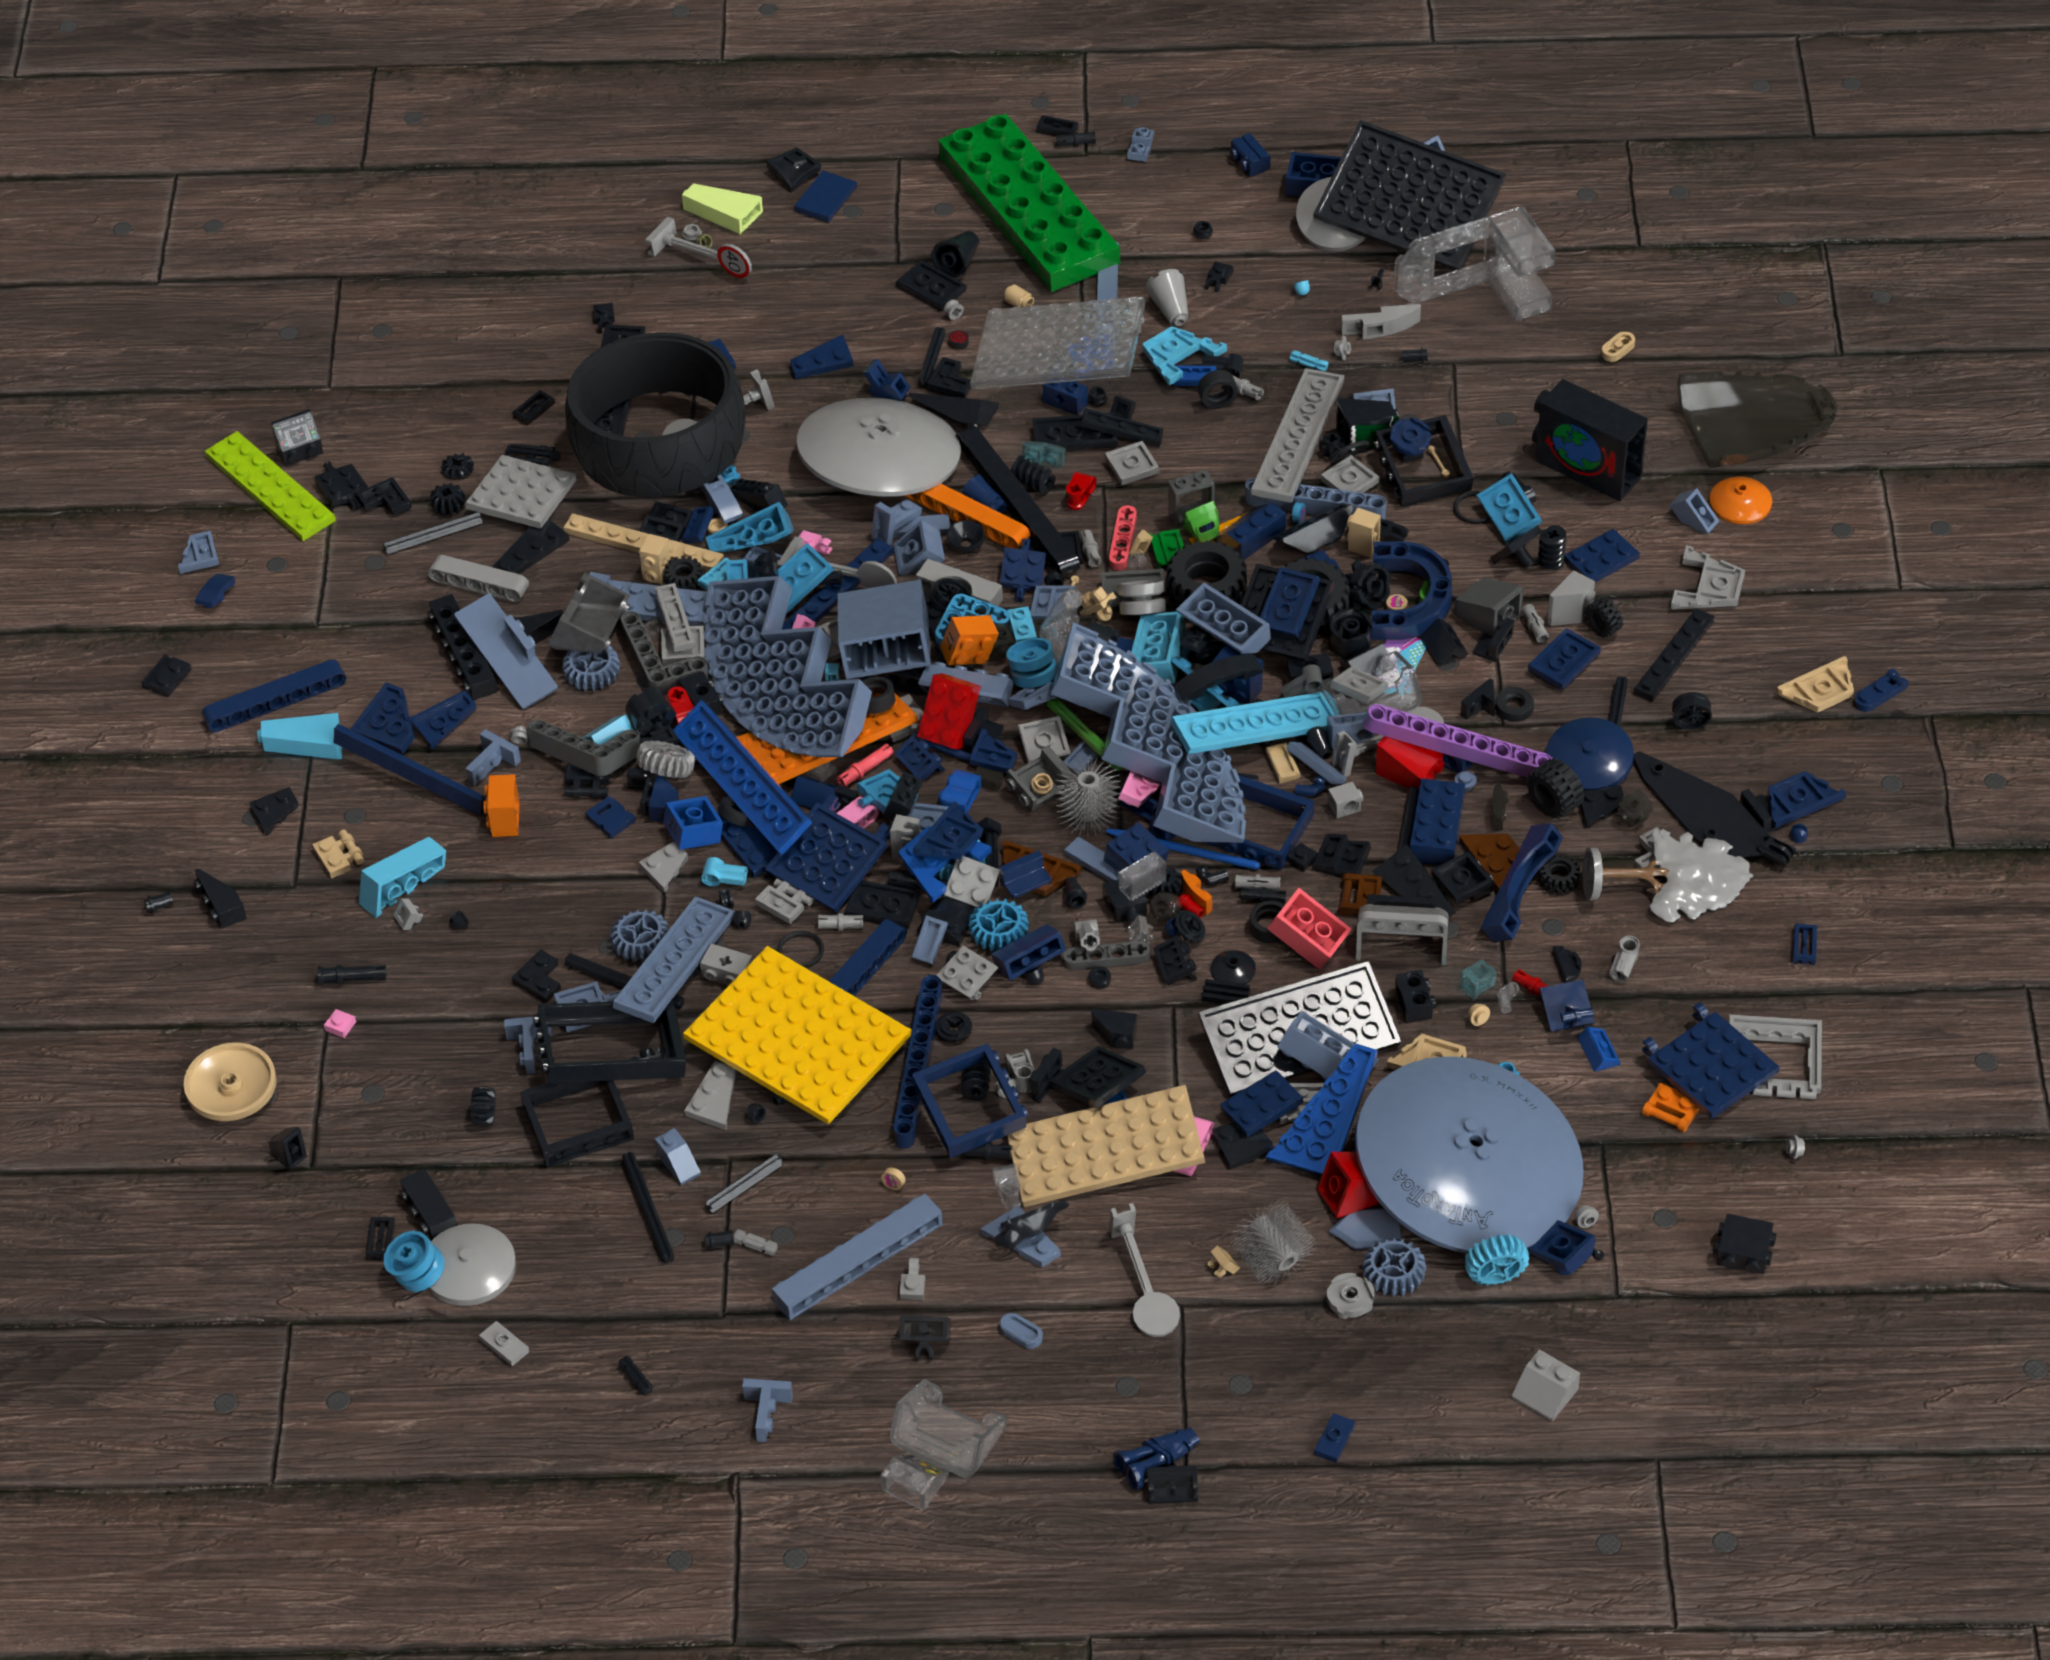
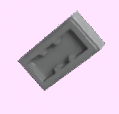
[479,1321,529,1366]

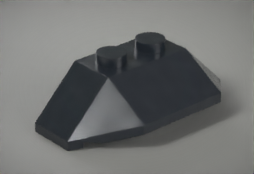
[1273,503,1353,554]

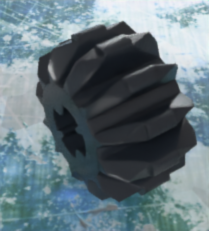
[430,482,465,516]
[1145,865,1183,903]
[470,1086,496,1125]

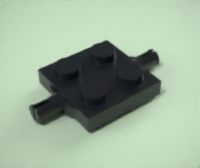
[314,461,368,511]

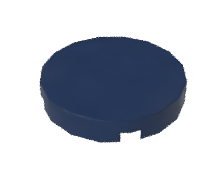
[1390,418,1431,456]

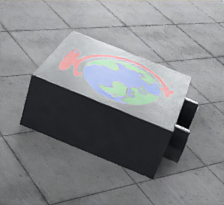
[1532,379,1648,502]

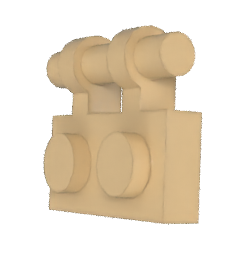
[312,830,364,879]

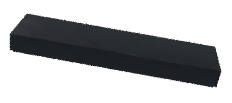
[1081,408,1164,447]

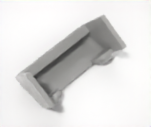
[1356,904,1449,965]

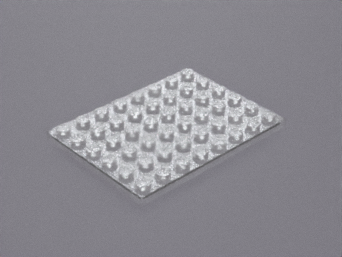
[970,297,1145,389]

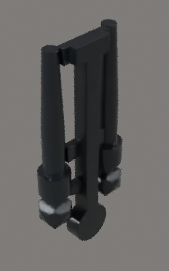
[504,443,561,466]

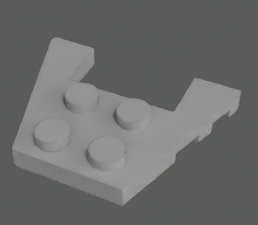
[1671,545,1745,610]

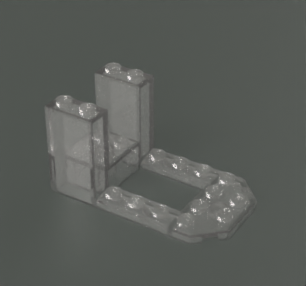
[1394,206,1555,321]

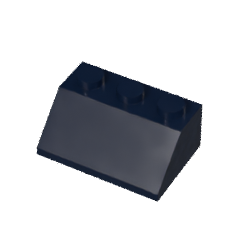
[1212,502,1286,560]

